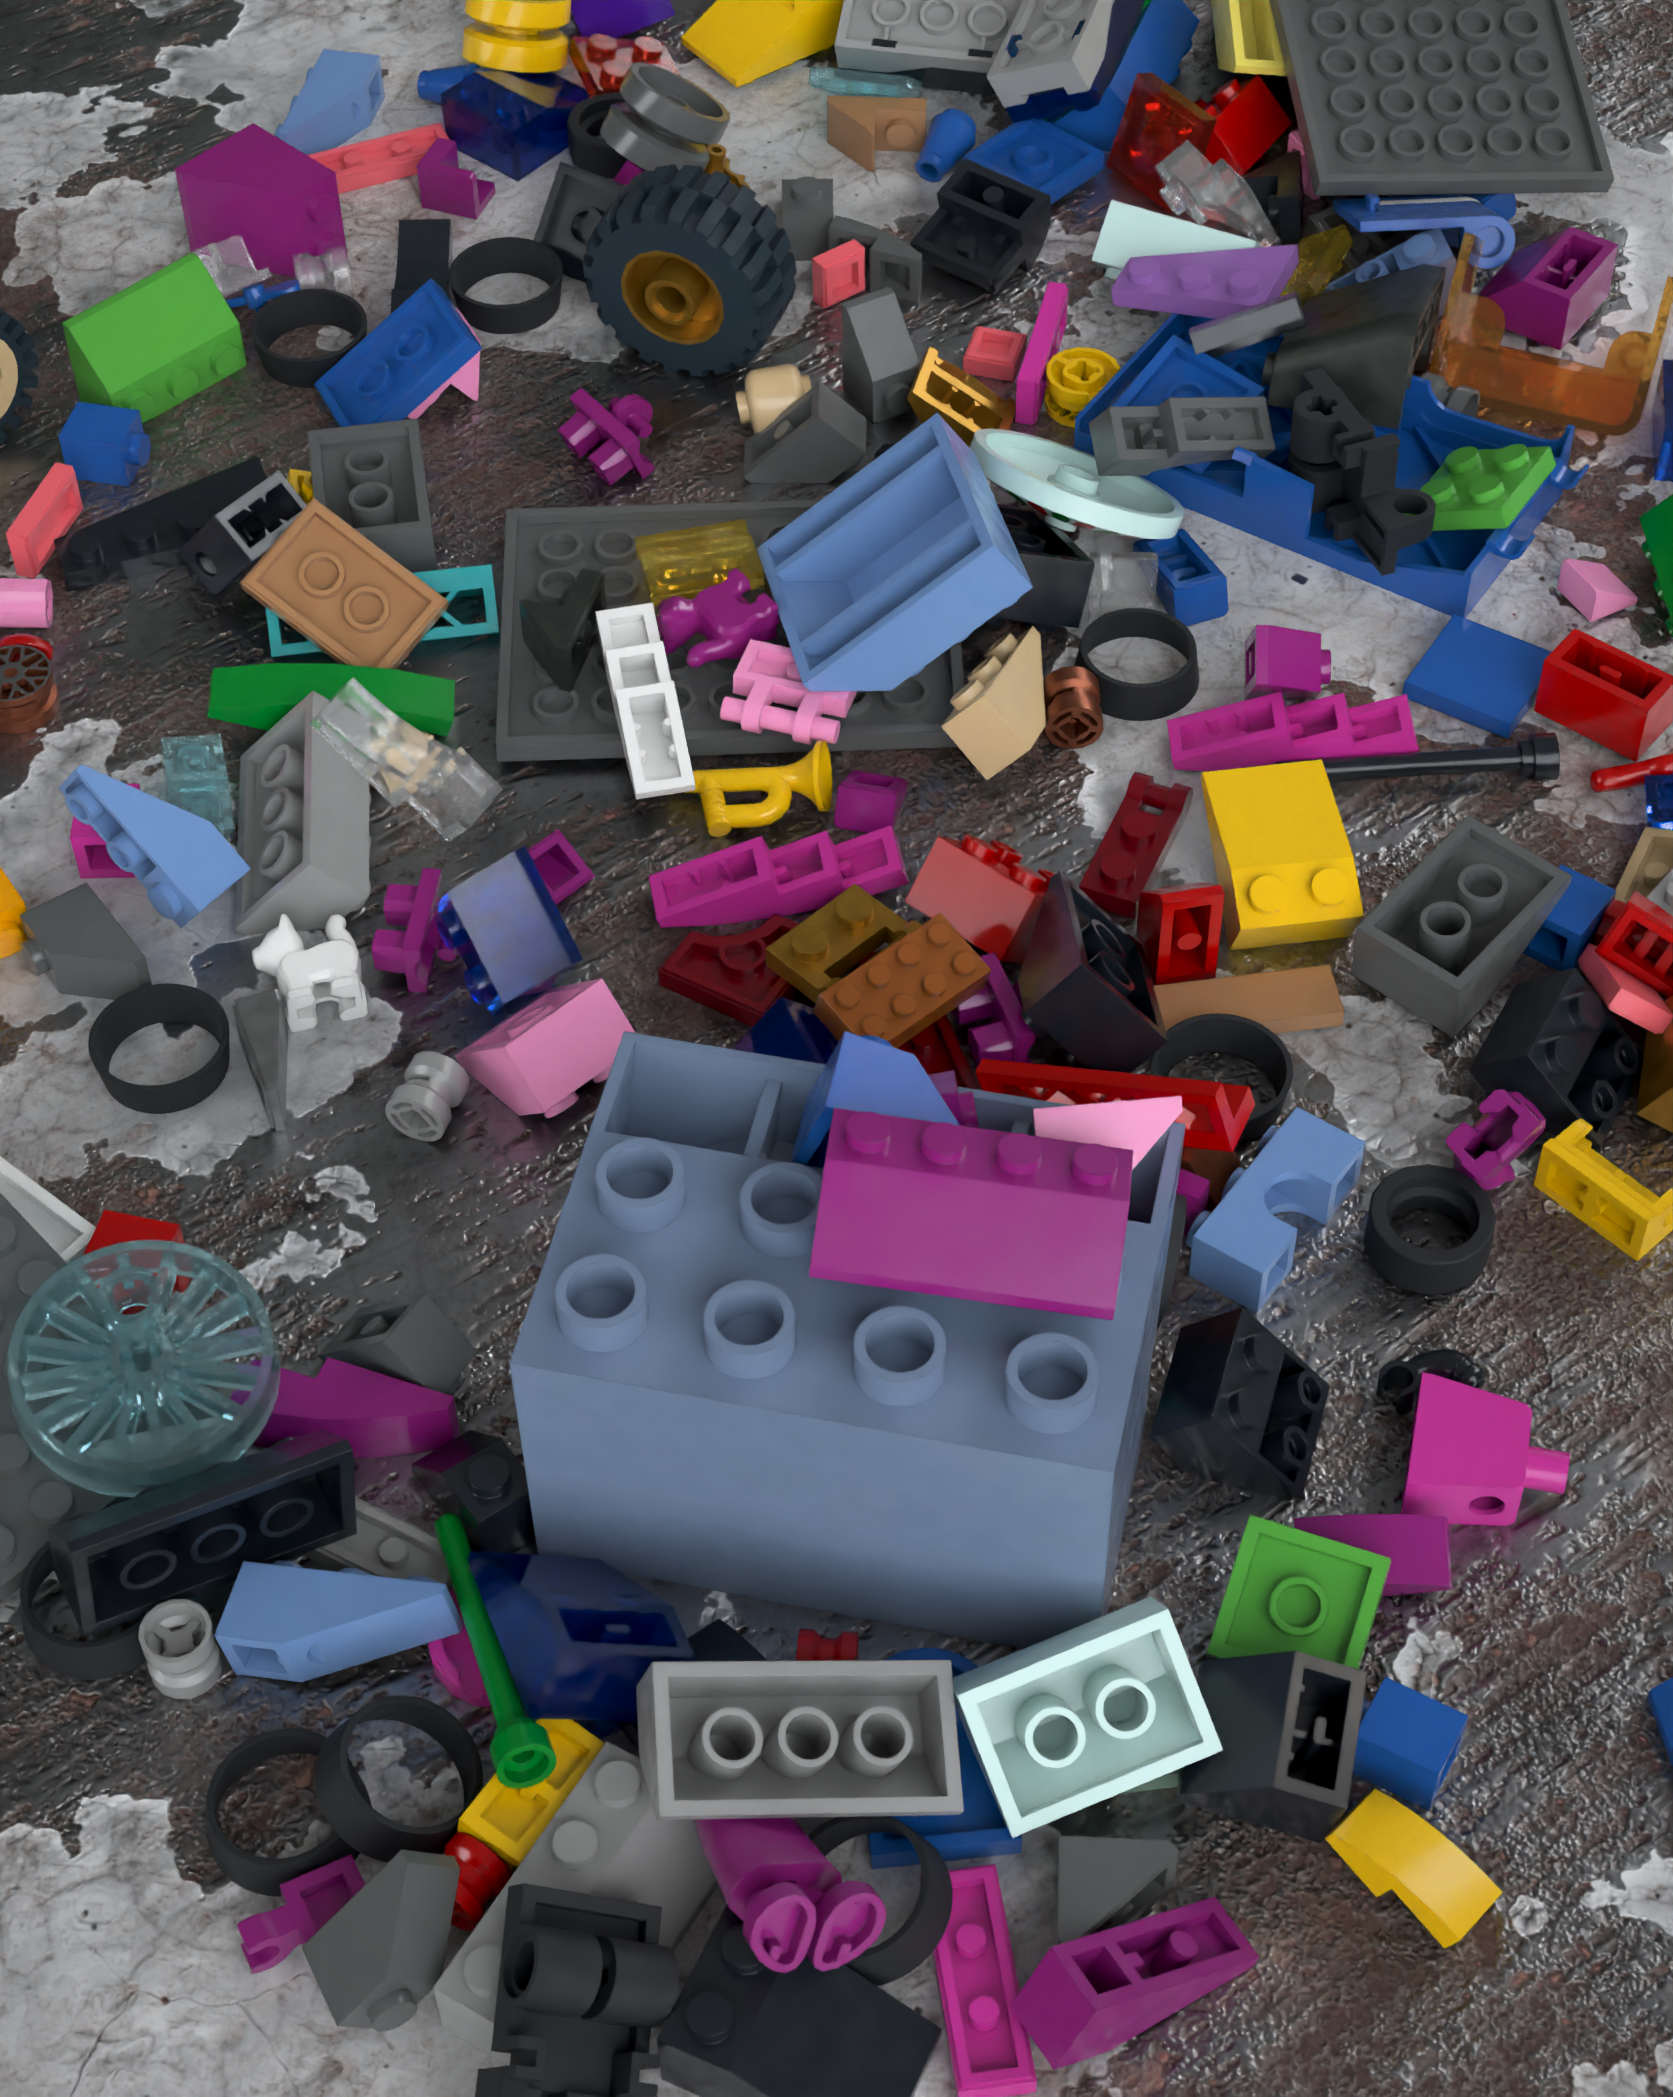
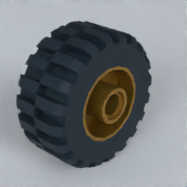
[583,164,797,376]

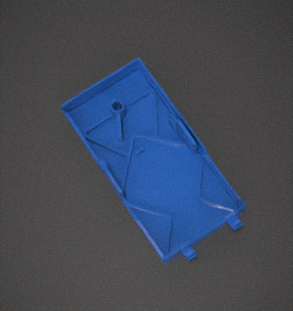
[1074,313,1590,618]

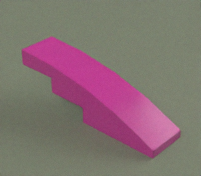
[1167,691,1419,772]
[649,825,909,928]

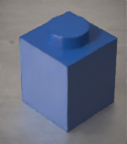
[58,402,151,487]
[1523,864,1617,972]
[1352,1676,1468,1811]

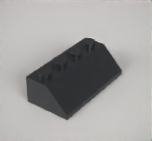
[47,1429,357,1637]

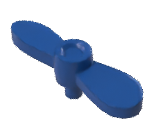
[225,280,301,313]

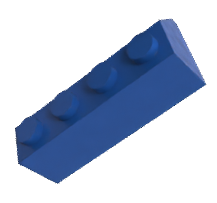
[1046,0,1200,153]

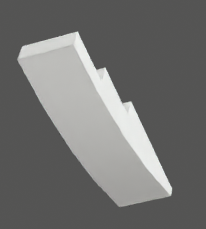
[595,603,695,800]

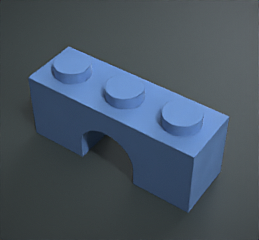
[1186,1107,1365,1313]

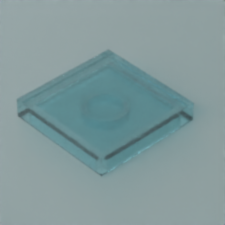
[809,66,922,98]

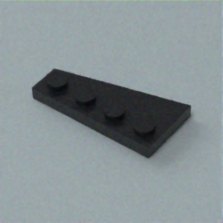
[54,456,267,592]

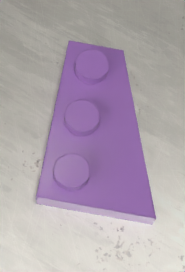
[1111,244,1299,319]

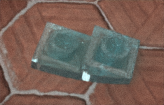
[160,734,234,839]

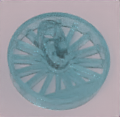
[7,1240,281,1498]

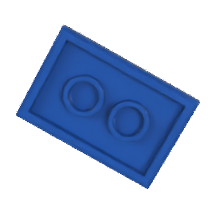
[314,278,482,427]

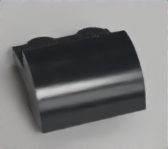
[910,159,1051,293]

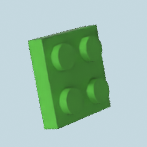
[1403,444,1556,531]
[1207,1515,1391,1669]

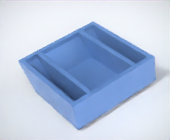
[757,413,1033,692]

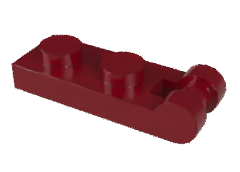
[1079,772,1193,920]

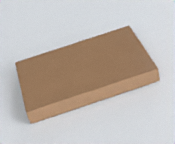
[240,498,449,669]

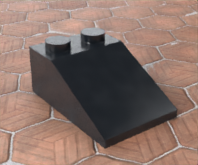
[984,504,1095,632]
[1018,870,1169,1073]
[657,1904,942,2097]

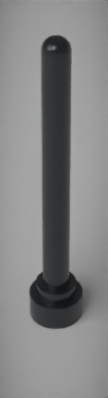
[1275,732,1560,782]

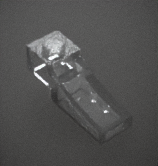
[1155,140,1283,247]
[310,678,503,842]

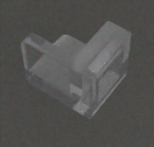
[184,235,272,298]
[1087,552,1158,625]

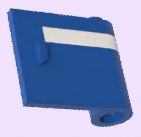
[1333,194,1515,269]

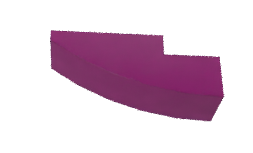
[228,1357,460,1458]

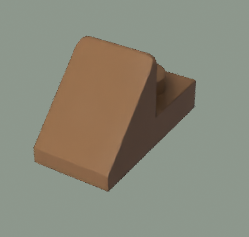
[827,95,927,172]

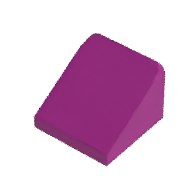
[834,770,908,833]
[503,829,595,911]

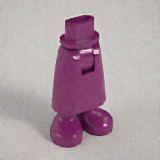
[693,1818,887,1973]

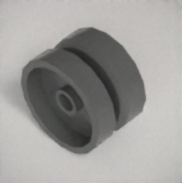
[600,62,730,172]

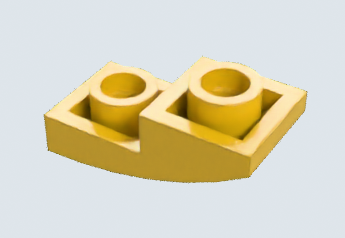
[1325,1788,1503,1949]

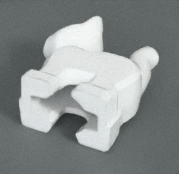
[252,914,368,1032]

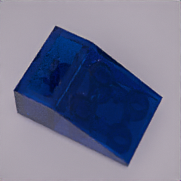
[467,1551,696,1722]

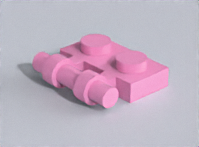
[720,639,857,745]

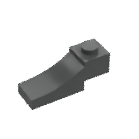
[1089,397,1275,476]

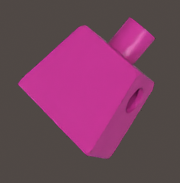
[1400,1372,1570,1526]

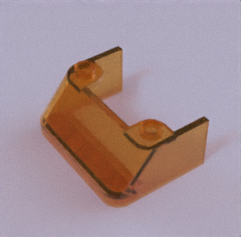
[1429,232,1673,436]

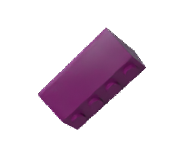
[809,1108,1133,1320]

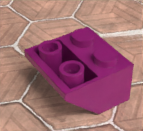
[1467,227,1618,351]

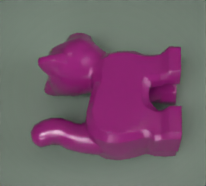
[656,568,779,668]
[1445,1089,1546,1190]

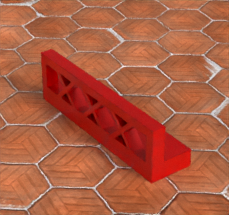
[975,1058,1255,1152]

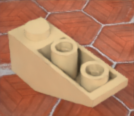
[941,626,1046,780]

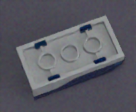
[987,0,1145,123]

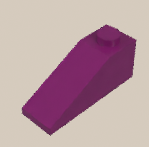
[1010,1896,1260,2070]

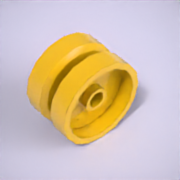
[462,0,571,73]

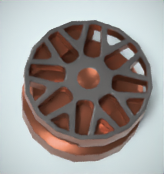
[0,645,60,735]

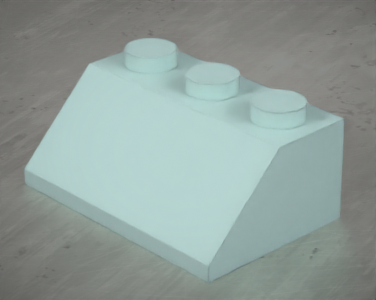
[1092,199,1262,282]
[952,1596,1223,1838]

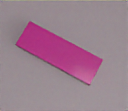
[1015,282,1069,425]
[920,1864,1037,2097]

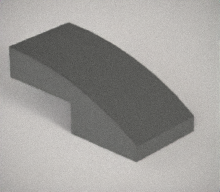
[829,215,922,303]

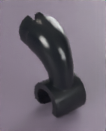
[1376,1349,1486,1414]

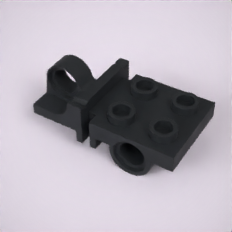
[1287,367,1436,576]
[475,1883,679,2097]

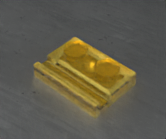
[1279,224,1354,306]
[635,519,764,606]

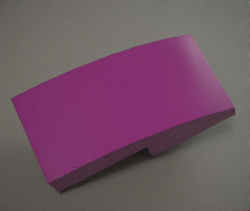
[1294,1514,1452,1596]

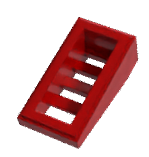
[1595,891,1673,999]

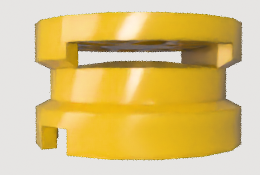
[1045,347,1121,428]

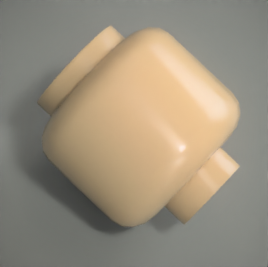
[735,364,811,434]

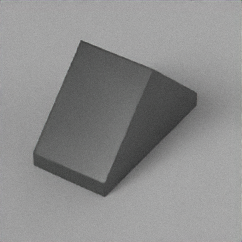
[1055,1835,1179,1945]

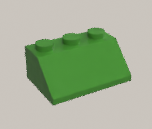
[62,252,247,424]

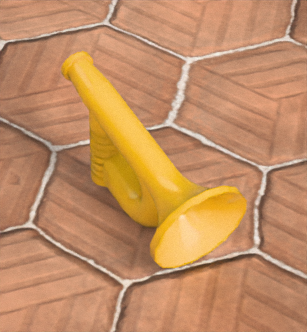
[669,741,832,837]

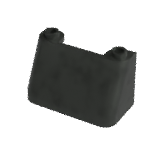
[1262,264,1446,429]

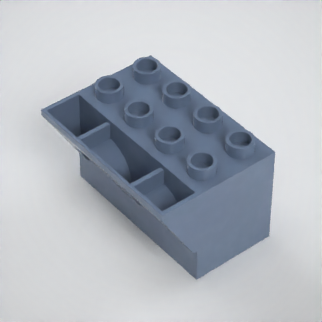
[509,1031,1186,1649]

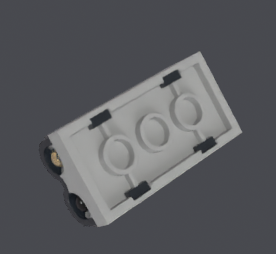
[834,0,1023,94]

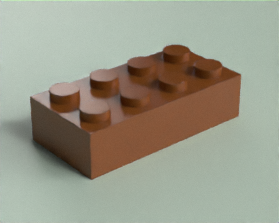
[813,912,992,1049]

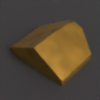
[907,347,1016,447]

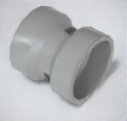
[385,1051,470,1142]
[138,1599,223,1699]

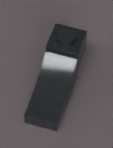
[391,219,453,313]

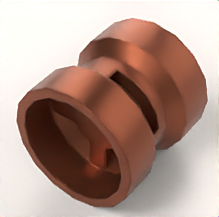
[1043,666,1104,749]

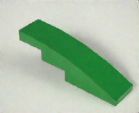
[207,663,455,739]

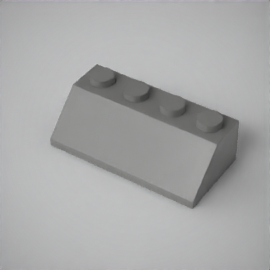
[234,691,371,935]
[636,1660,964,1820]
[433,1741,719,2066]

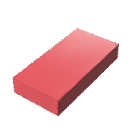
[6,462,83,579]
[1577,943,1673,1035]

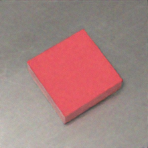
[812,239,865,309]
[963,326,1027,382]

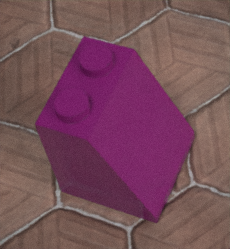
[175,123,348,281]

